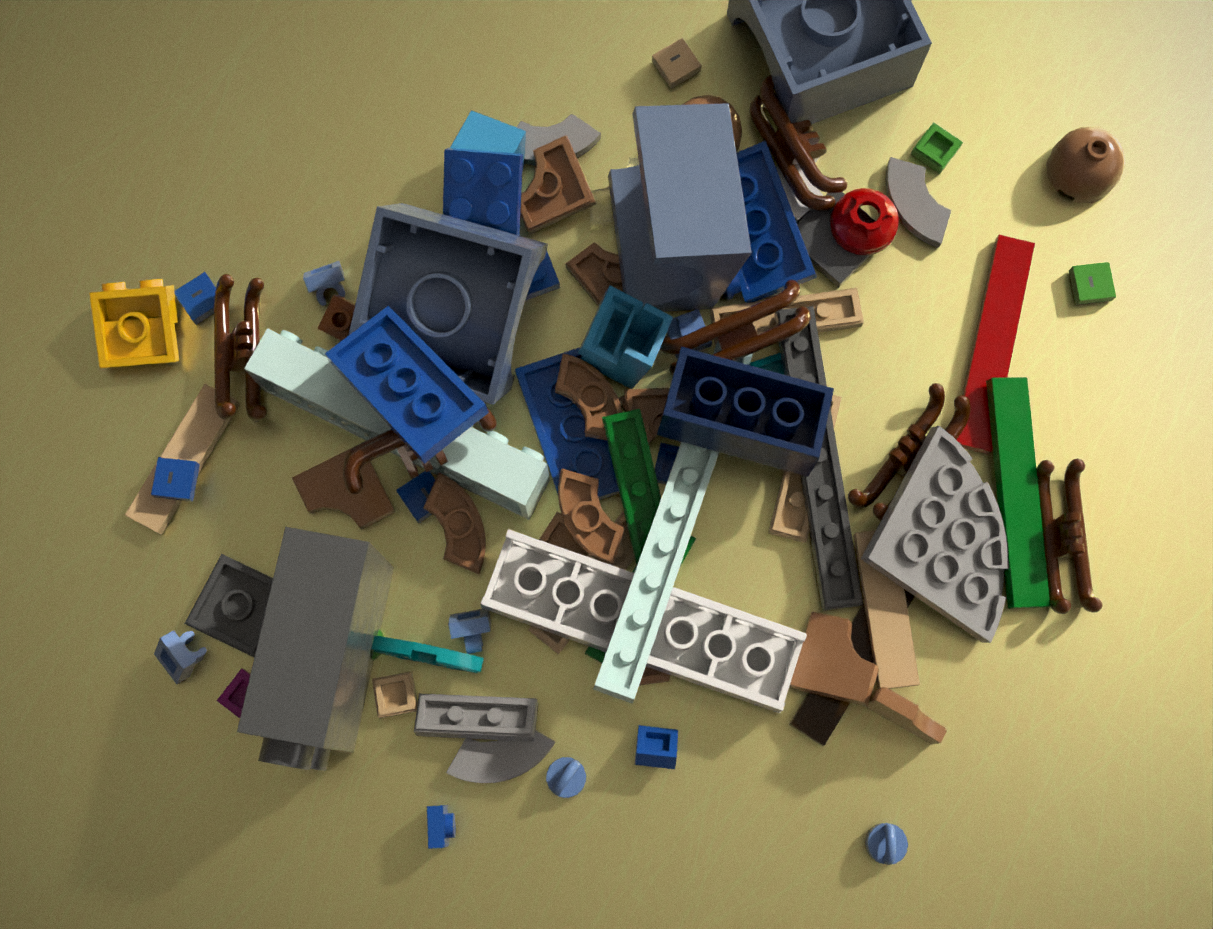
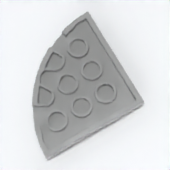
[861,426,1009,643]

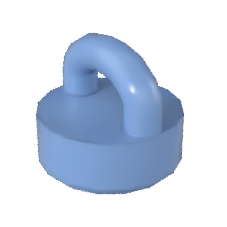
[546,757,586,798]
[865,823,908,865]

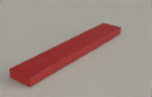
[957,234,1035,455]

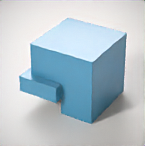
[450,110,526,171]
[578,285,673,389]

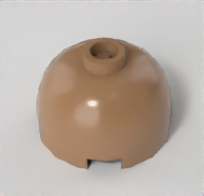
[1046,127,1125,203]

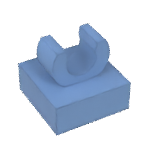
[303,261,345,306]
[666,309,712,359]
[448,609,491,654]
[154,630,207,684]

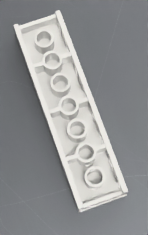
[481,529,807,713]

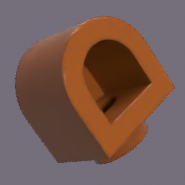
[318,295,355,341]

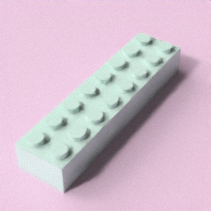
[244,328,550,520]

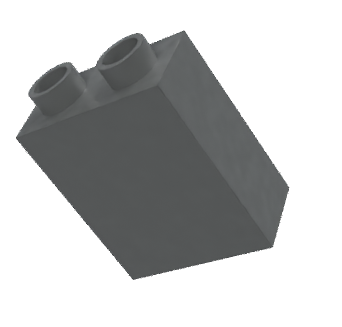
[237,527,394,771]

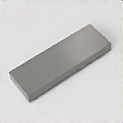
[414,693,538,741]

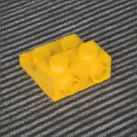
[89,279,179,368]

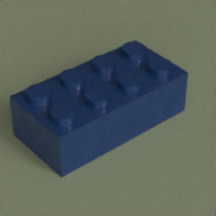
[657,347,834,477]

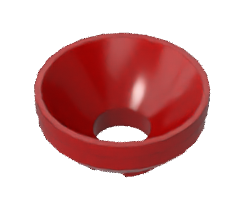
[830,188,899,256]

